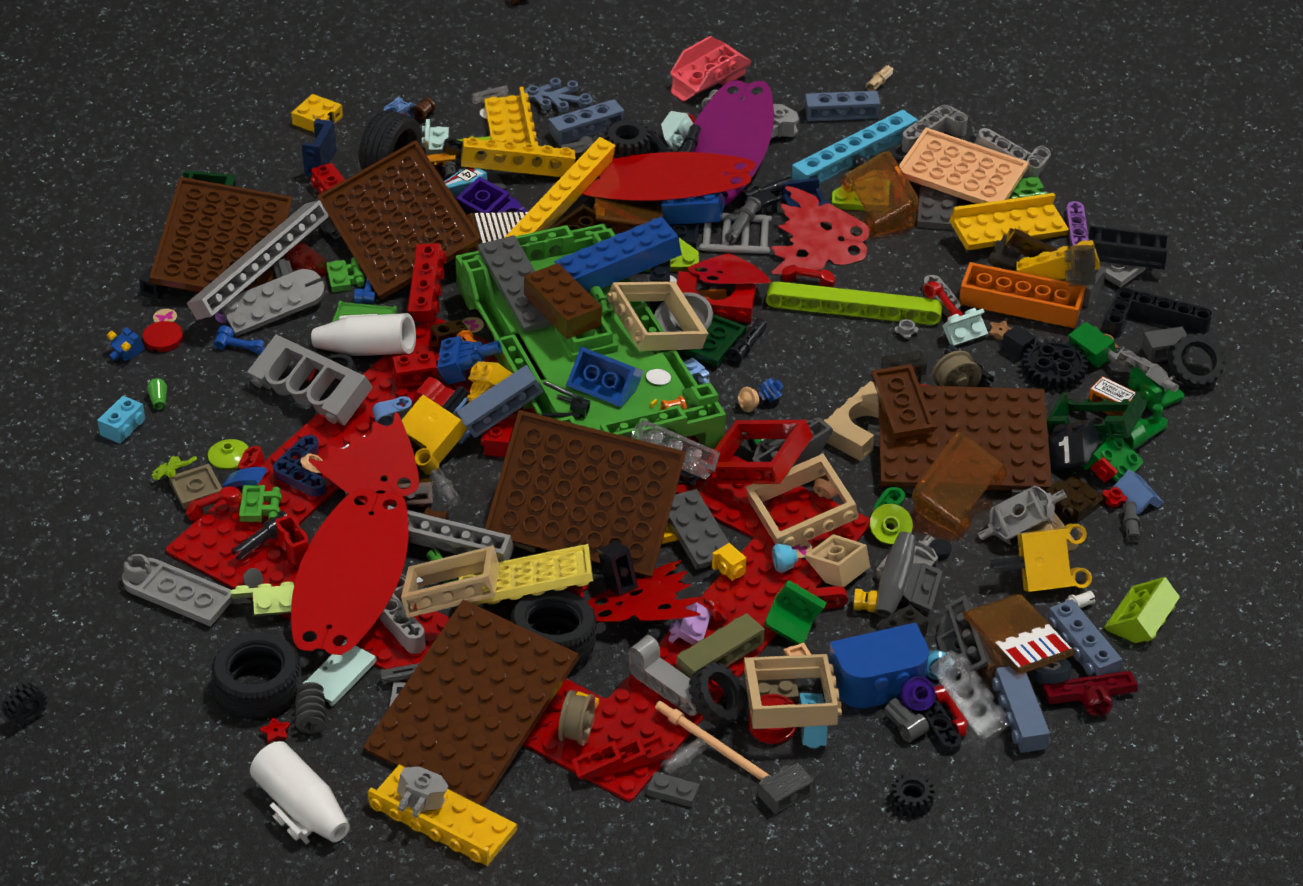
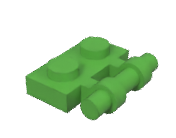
[1009,176,1048,199]
[326,257,365,293]
[239,485,282,522]

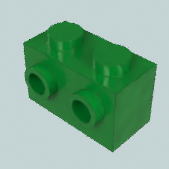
[1068,322,1116,368]

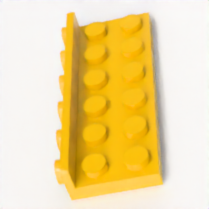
[484,87,538,160]
[949,193,1069,250]
[368,765,517,866]

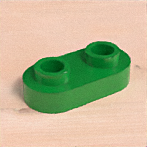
[874,487,905,510]

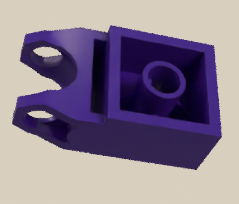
[456,176,528,236]

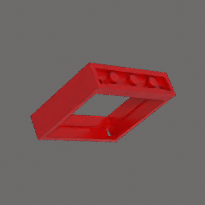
[702,420,813,484]

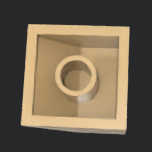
[805,534,870,587]

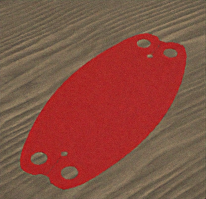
[582,152,756,201]
[291,488,409,655]

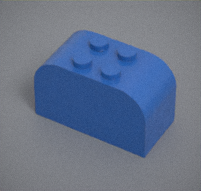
[828,623,929,708]

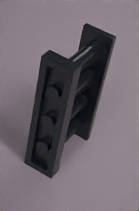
[1089,225,1168,270]

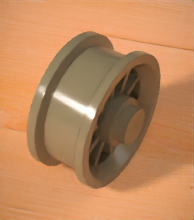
[932,350,982,387]
[558,690,595,746]

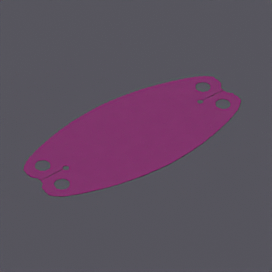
[694,80,774,206]

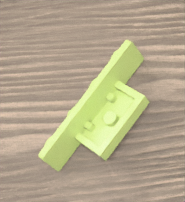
[230,582,294,616]

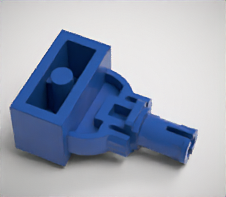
[437,336,502,385]

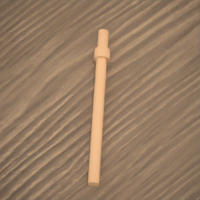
[655,701,771,780]

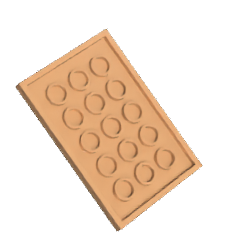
[895,128,1029,204]

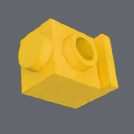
[712,543,746,581]

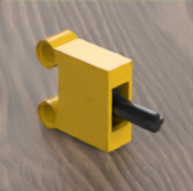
[402,386,468,475]
[990,524,1092,592]

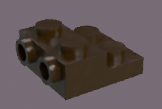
[1046,476,1106,524]

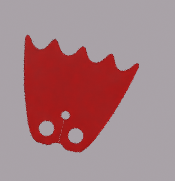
[308,412,419,508]

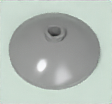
[654,293,713,332]

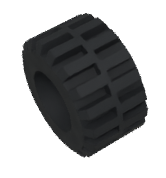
[604,120,651,159]

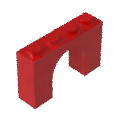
[676,271,756,323]

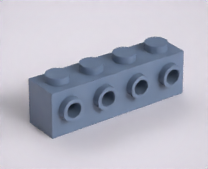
[457,365,544,438]
[1047,599,1122,676]
[992,665,1050,753]

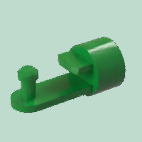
[1122,404,1168,450]

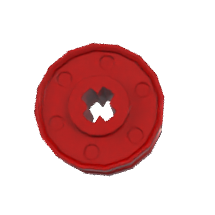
[749,694,797,744]

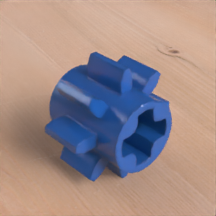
[758,377,784,402]

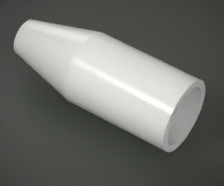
[311,313,416,356]
[250,741,350,844]

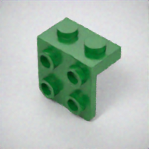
[1128,367,1184,411]
[1081,438,1143,482]
[764,580,826,645]

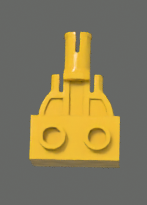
[467,361,513,403]

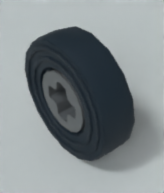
[1030,657,1071,684]

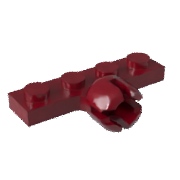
[1042,671,1138,717]

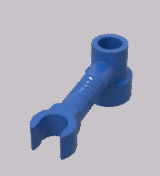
[354,278,375,304]
[214,325,265,354]

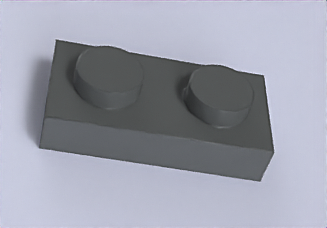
[647,772,700,808]

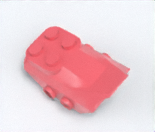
[670,36,752,102]

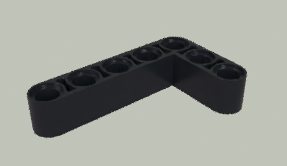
[1104,288,1212,338]

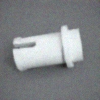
[1065,591,1095,608]

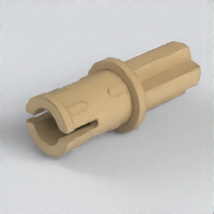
[865,65,893,91]

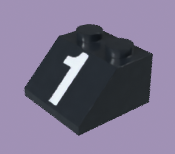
[1048,419,1102,471]

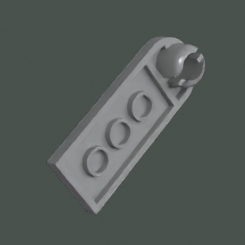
[221,269,324,337]
[122,554,234,627]

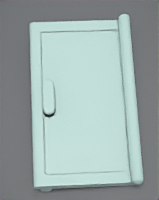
[302,639,377,707]

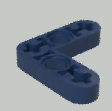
[273,435,326,496]

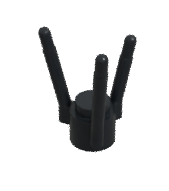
[542,381,591,419]

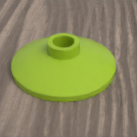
[208,439,249,470]
[870,504,913,545]

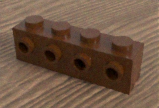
[345,478,433,509]

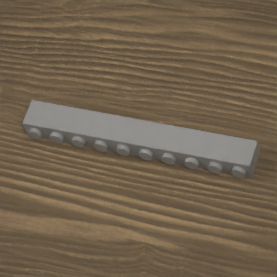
[187,200,329,320]

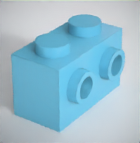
[97,396,145,443]

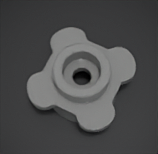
[895,319,919,338]

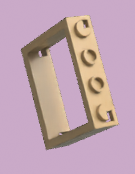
[607,282,709,351]
[746,454,859,548]
[401,546,500,618]
[744,654,842,729]

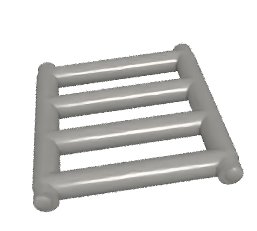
[699,213,772,254]

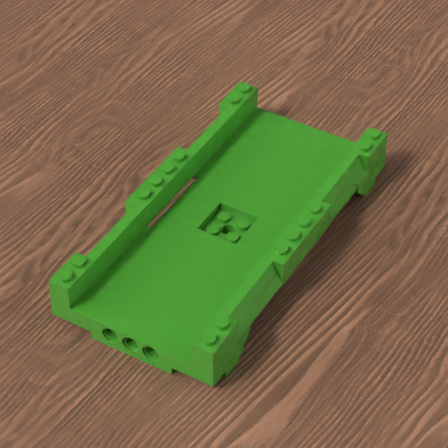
[456,223,726,451]

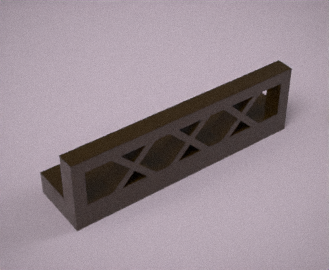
[1005,228,1077,279]

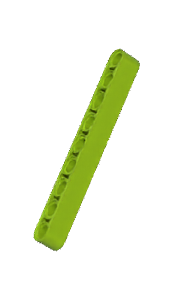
[766,282,943,325]

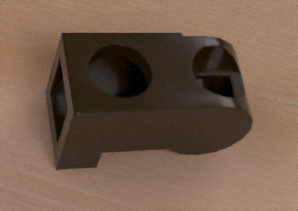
[429,320,468,352]

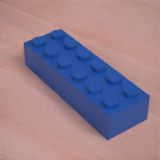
[554,217,682,294]

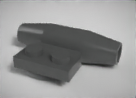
[875,532,943,618]

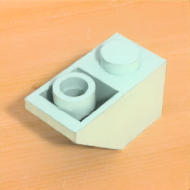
[661,111,693,152]

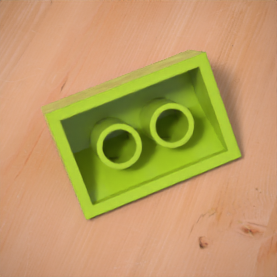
[1104,577,1180,643]

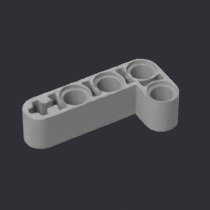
[901,105,968,153]
[974,128,1051,178]
[379,574,426,654]
[629,635,697,716]

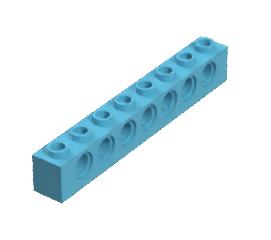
[792,110,918,183]

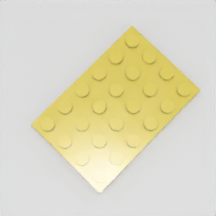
[459,544,593,606]

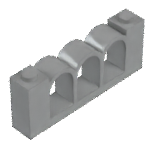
[247,335,373,426]

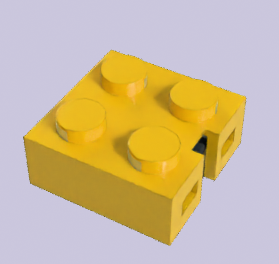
[291,94,343,132]

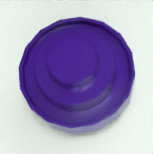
[901,677,936,711]

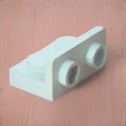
[422,119,449,155]
[942,308,988,346]

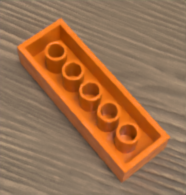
[959,262,1086,328]

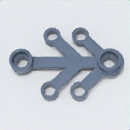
[524,78,593,113]

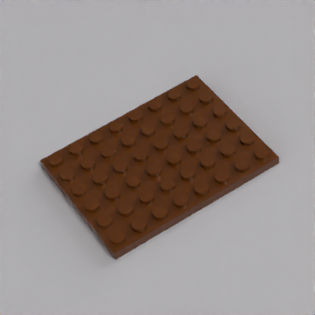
[317,140,483,300]
[149,177,293,294]
[878,385,1052,492]
[485,410,686,577]
[363,600,579,807]

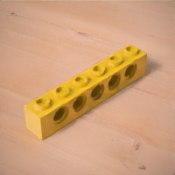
[461,137,576,177]

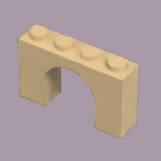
[824,381,878,461]

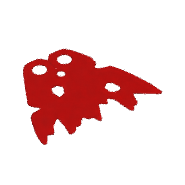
[771,186,869,274]
[587,560,701,622]

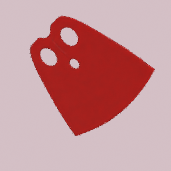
[687,253,772,284]

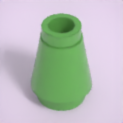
[147,378,167,410]

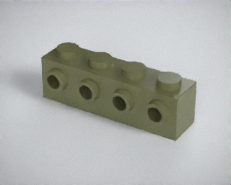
[677,613,764,679]

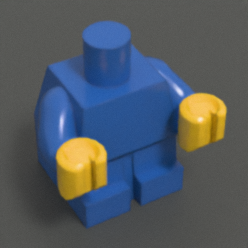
[106,327,145,361]

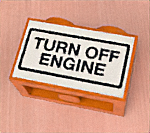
[1088,376,1136,416]

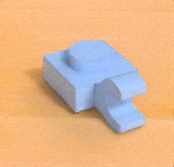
[684,358,710,385]

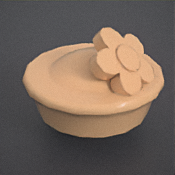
[738,387,759,412]
[300,454,323,474]
[813,478,837,499]

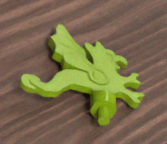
[151,456,197,480]

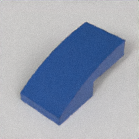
[221,467,267,488]

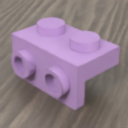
[668,602,711,645]

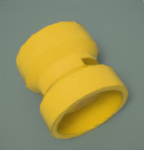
[853,589,878,613]

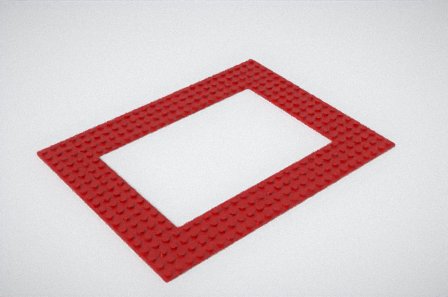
[166,317,870,802]

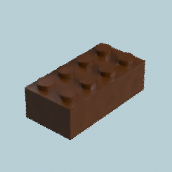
[524,263,602,339]

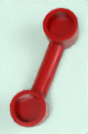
[781,265,835,287]
[923,281,963,321]
[185,486,242,521]
[934,685,967,737]

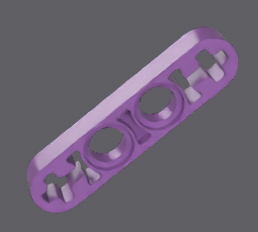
[1066,201,1089,246]

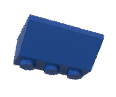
[661,192,725,224]
[566,347,644,407]

